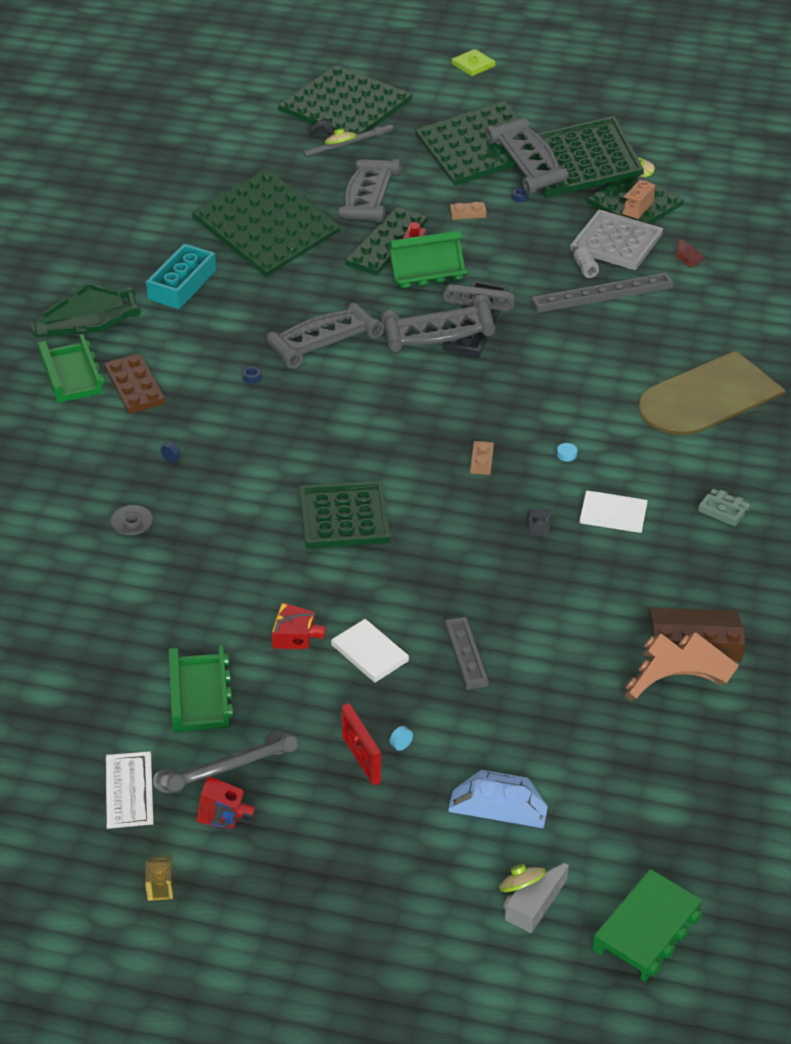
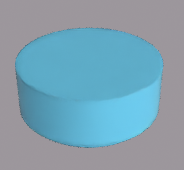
[557,443,577,461]
[390,726,413,751]

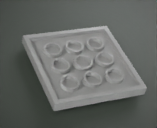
[570,210,663,270]

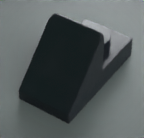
[528,509,551,535]

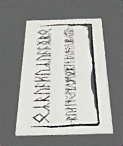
[106,751,153,829]

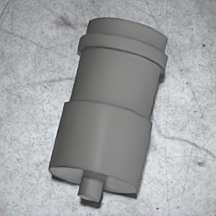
[573,247,599,278]

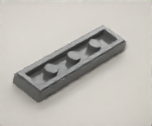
[445,617,489,690]

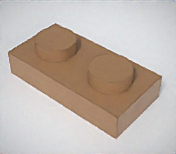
[450,202,487,220]
[470,441,494,475]

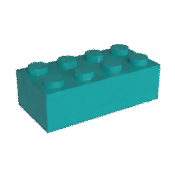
[146,243,216,309]

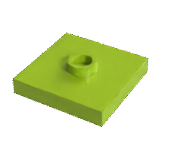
[451,49,495,76]

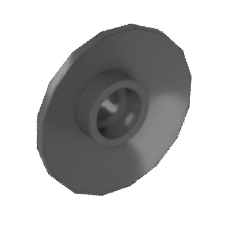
[111,505,153,535]

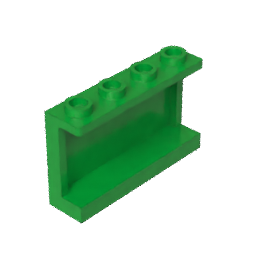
[388,231,468,289]
[38,334,104,403]
[169,645,233,732]
[592,869,702,982]

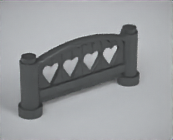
[485,118,568,195]
[339,159,402,223]
[381,294,495,352]
[266,303,385,369]
[153,731,298,793]

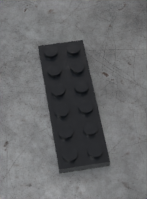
[443,280,509,357]

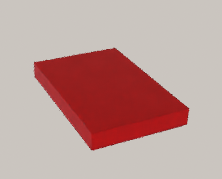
[341,703,381,786]

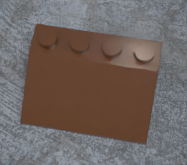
[649,607,745,662]

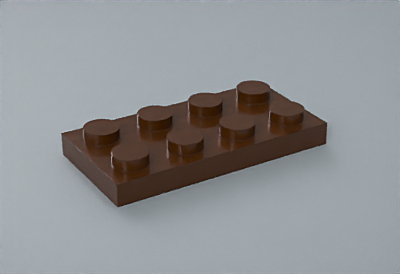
[104,354,165,414]

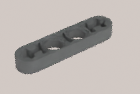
[443,285,516,311]

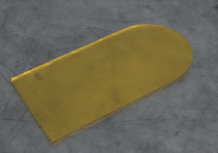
[639,351,786,435]

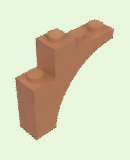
[624,632,739,701]

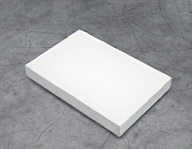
[580,490,648,533]
[331,619,409,683]

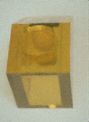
[145,855,173,901]

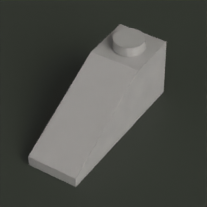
[503,863,569,934]

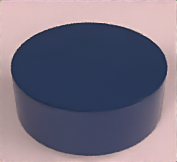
[512,188,529,202]
[242,367,262,384]
[161,442,181,463]

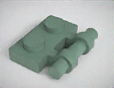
[698,489,751,527]

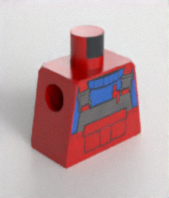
[196,776,255,829]

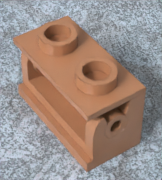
[623,180,655,219]

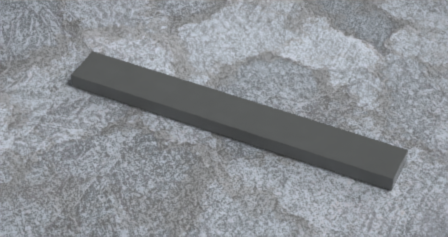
[531,273,673,313]

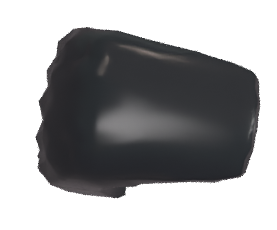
[308,119,334,136]

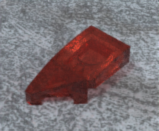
[676,239,704,268]

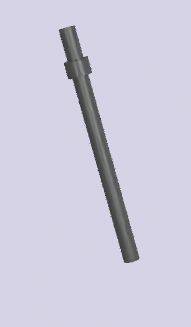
[303,124,393,158]

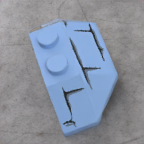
[448,770,548,828]

